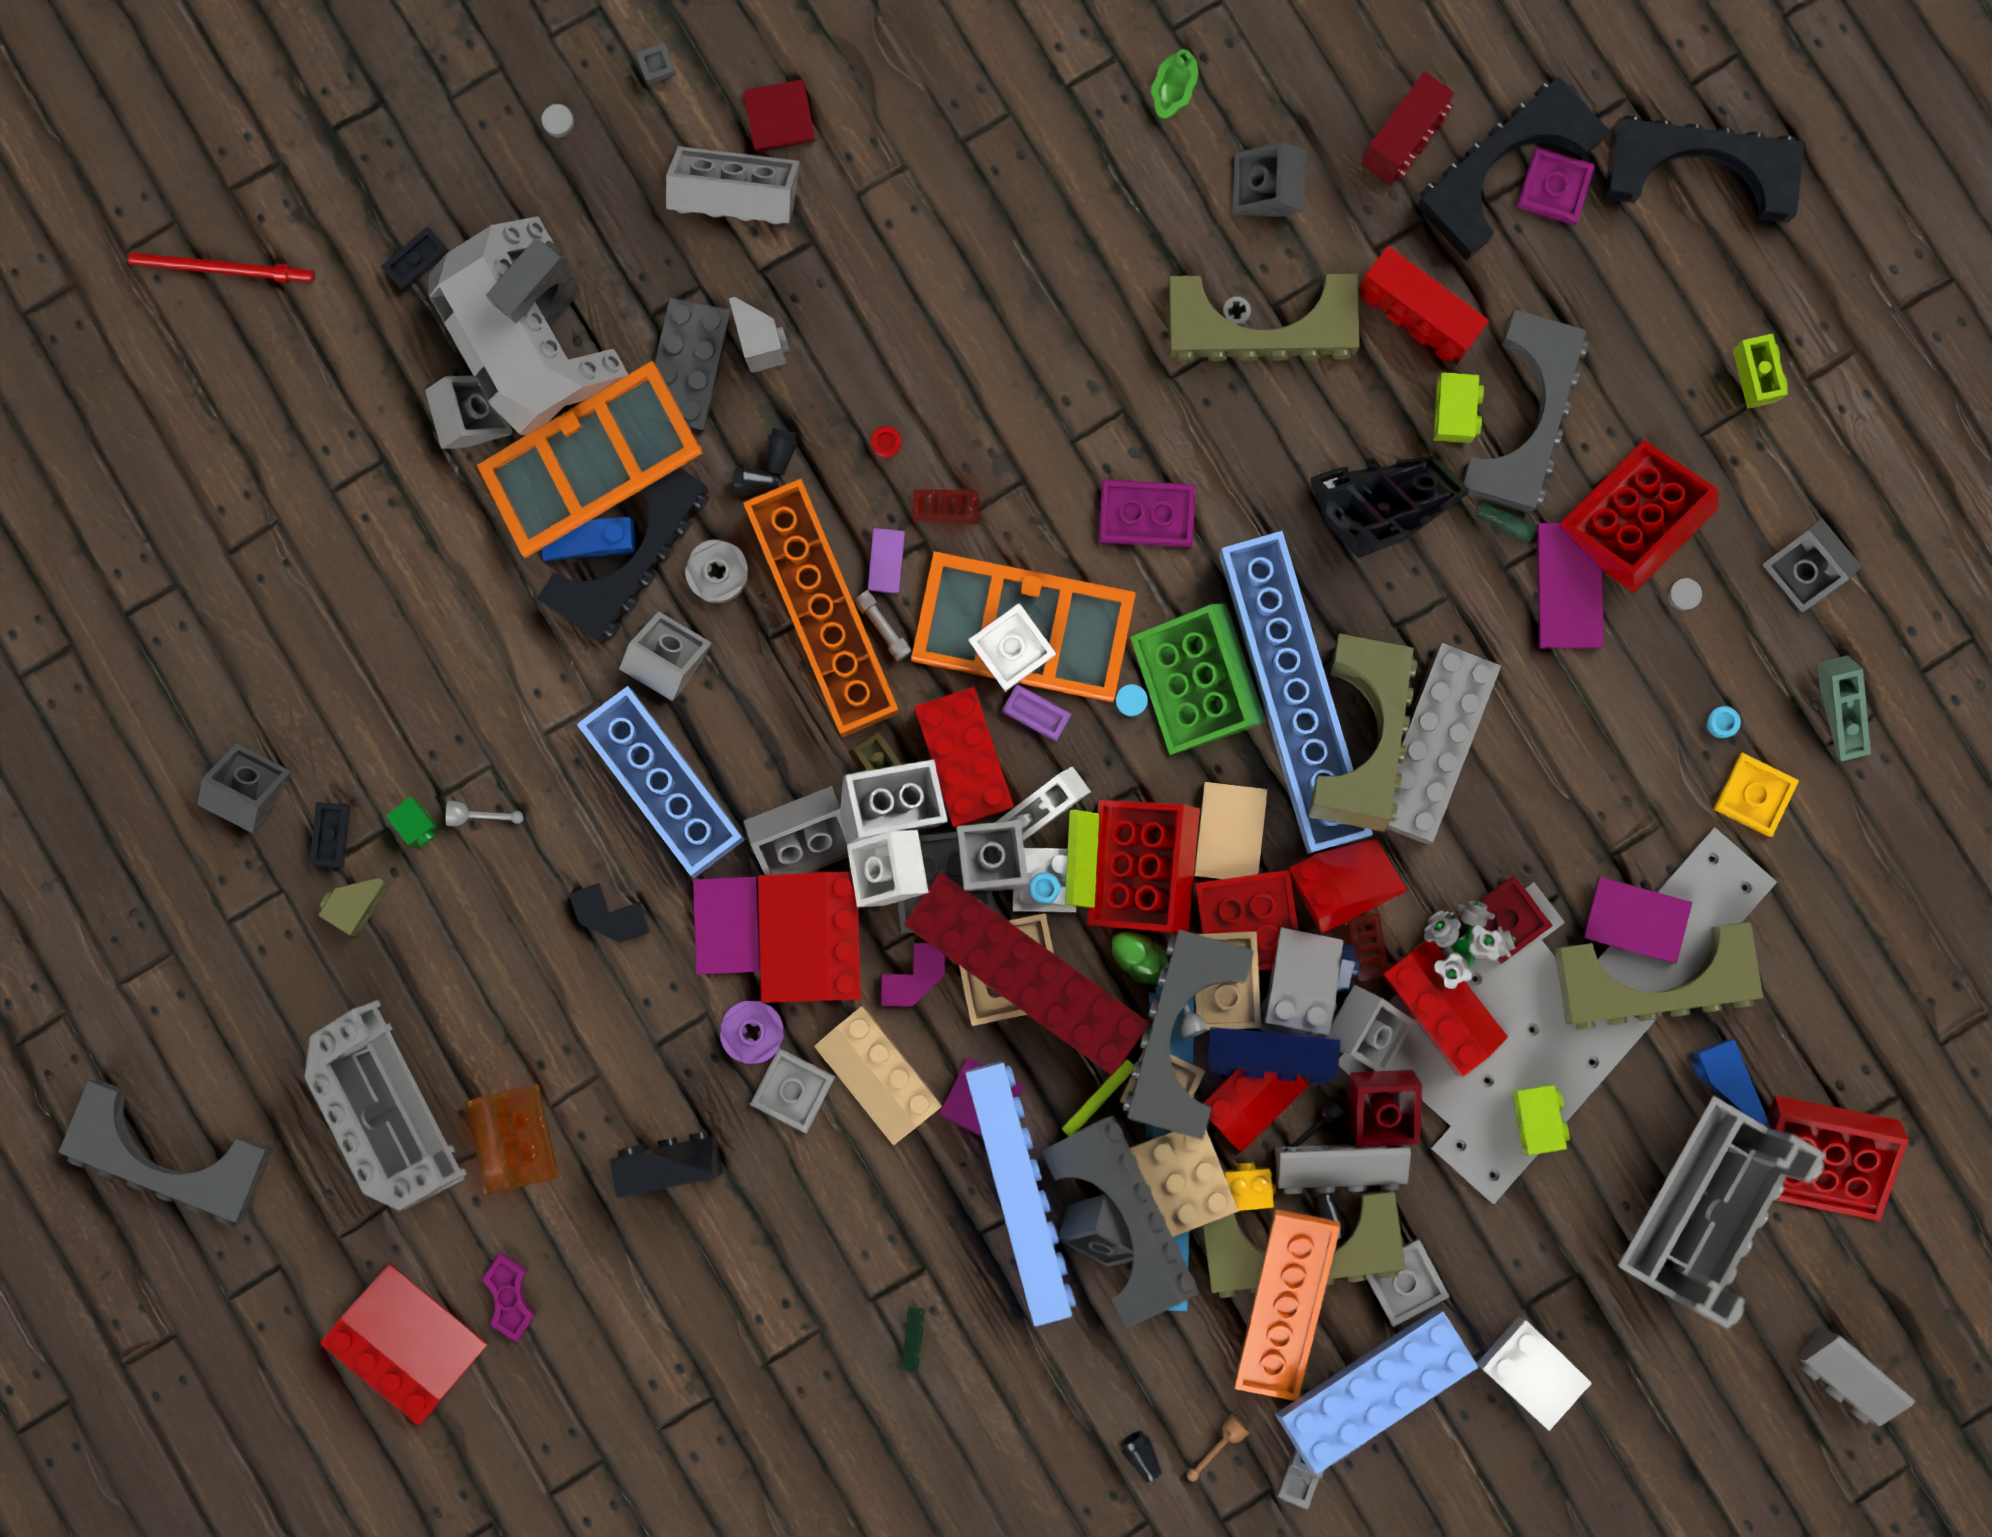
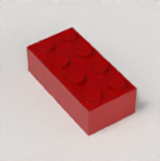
[1358,246,1490,365]
[914,687,1014,829]

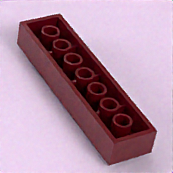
[903,873,1150,1076]

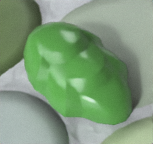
[1151,49,1198,119]
[1112,931,1168,985]

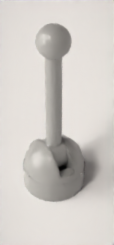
[446,801,524,826]
[1165,963,1207,1039]

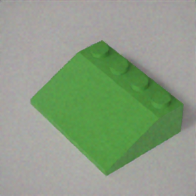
[1130,604,1266,755]

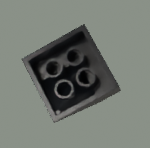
[609,1131,724,1198]

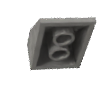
[1262,927,1343,1035]

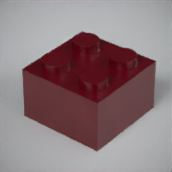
[1349,1070,1422,1147]

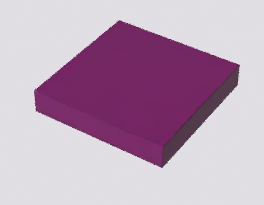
[1516,147,1595,225]
[939,1057,1025,1136]

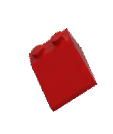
[1289,839,1407,934]

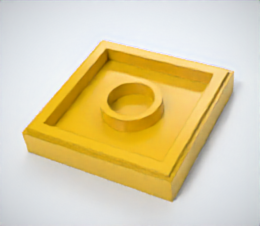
[1713,752,1799,837]

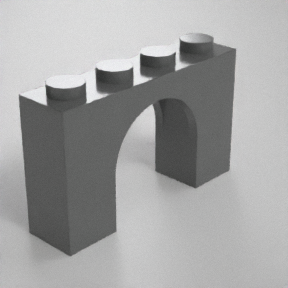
[486,237,581,327]

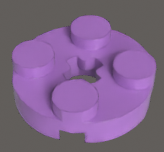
[720,1001,784,1064]

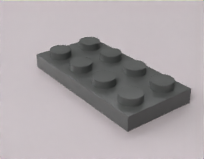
[643,298,732,432]

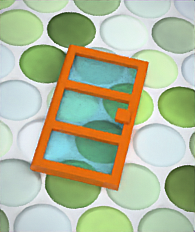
[477,361,703,559]
[911,551,1136,703]

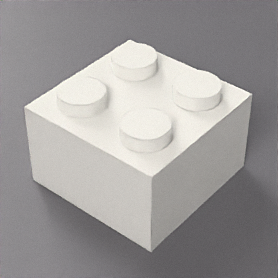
[847,830,928,907]

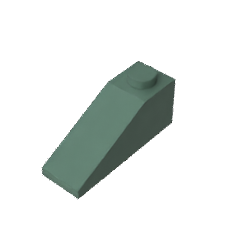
[1817,655,1871,762]

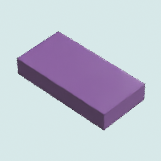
[868,528,905,594]
[1001,684,1072,742]

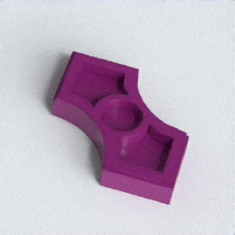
[482,1252,536,1343]

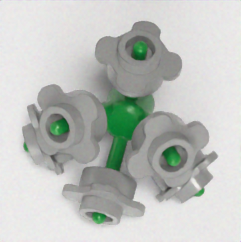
[1424,901,1516,989]

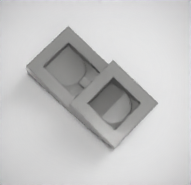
[1276,1448,1325,1510]

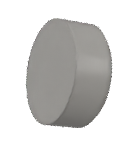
[542,104,574,137]
[1668,578,1702,611]

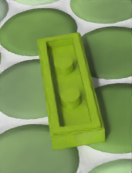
[1065,810,1099,908]
[1061,1058,1135,1136]

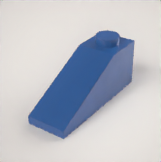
[541,517,637,561]
[1691,1039,1771,1129]

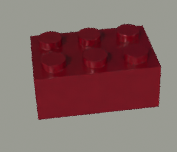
[1361,71,1455,185]

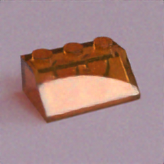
[465,1084,559,1195]

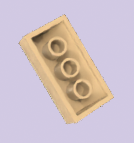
[814,1006,943,1146]

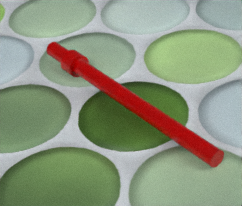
[129,252,315,284]

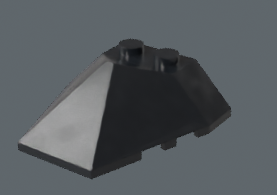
[1311,456,1469,558]

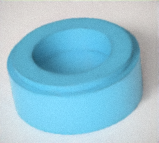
[1116,684,1148,717]
[1706,706,1741,738]
[1029,872,1061,904]

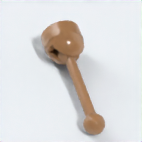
[1187,1414,1250,1482]

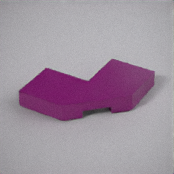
[881,943,946,1006]

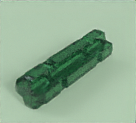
[1475,502,1536,542]
[902,1307,925,1371]

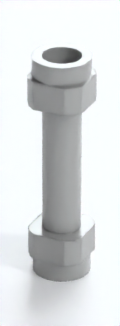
[853,591,912,662]

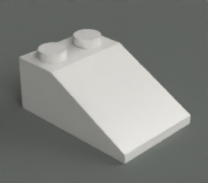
[1476,1316,1592,1431]

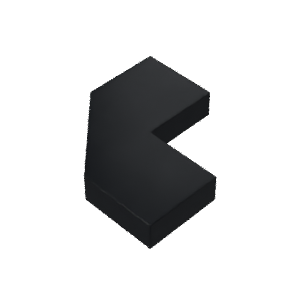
[569,883,650,943]

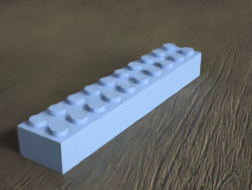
[1219,531,1373,854]

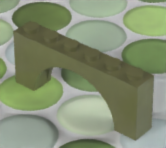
[1168,274,1359,362]
[1309,634,1417,832]
[1554,922,1763,1030]
[1203,1190,1406,1297]

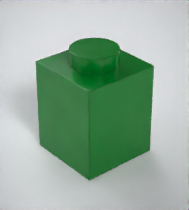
[386,796,440,848]

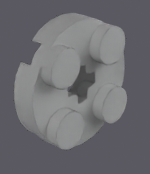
[685,539,749,603]

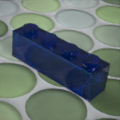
[1205,1027,1341,1085]

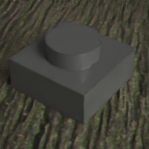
[636,43,676,85]

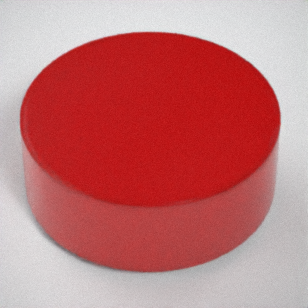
[870,426,902,459]

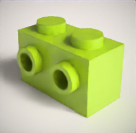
[1733,334,1788,409]
[1433,372,1484,443]
[1511,1084,1570,1155]

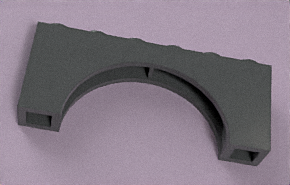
[1461,309,1589,514]
[1123,930,1254,1140]
[58,1080,274,1225]
[1041,1115,1200,1329]

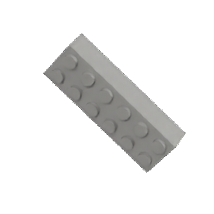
[1386,643,1501,845]

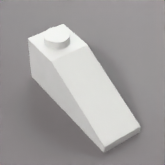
[996,766,1091,841]

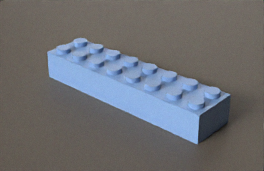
[965,1061,1076,1327]

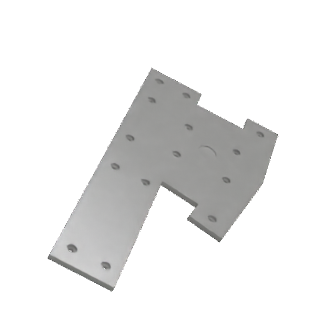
[1335,827,1777,1205]

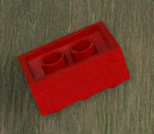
[1200,1040,1309,1152]

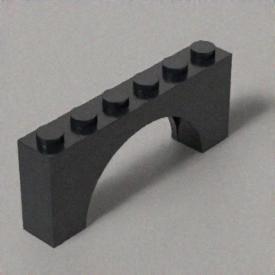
[1417,77,1610,261]
[1604,116,1805,223]
[537,444,709,644]

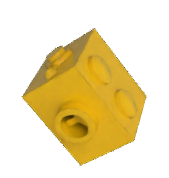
[1223,1162,1276,1211]

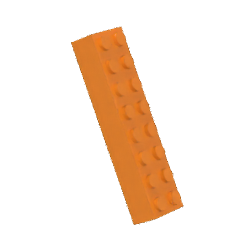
[743,478,900,738]

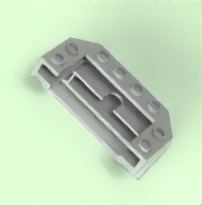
[428,216,629,435]
[305,1000,467,1210]
[1618,1096,1826,1329]

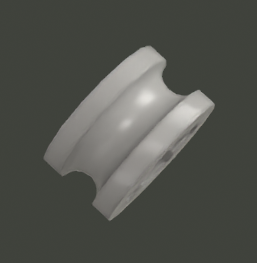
[1222,297,1251,326]

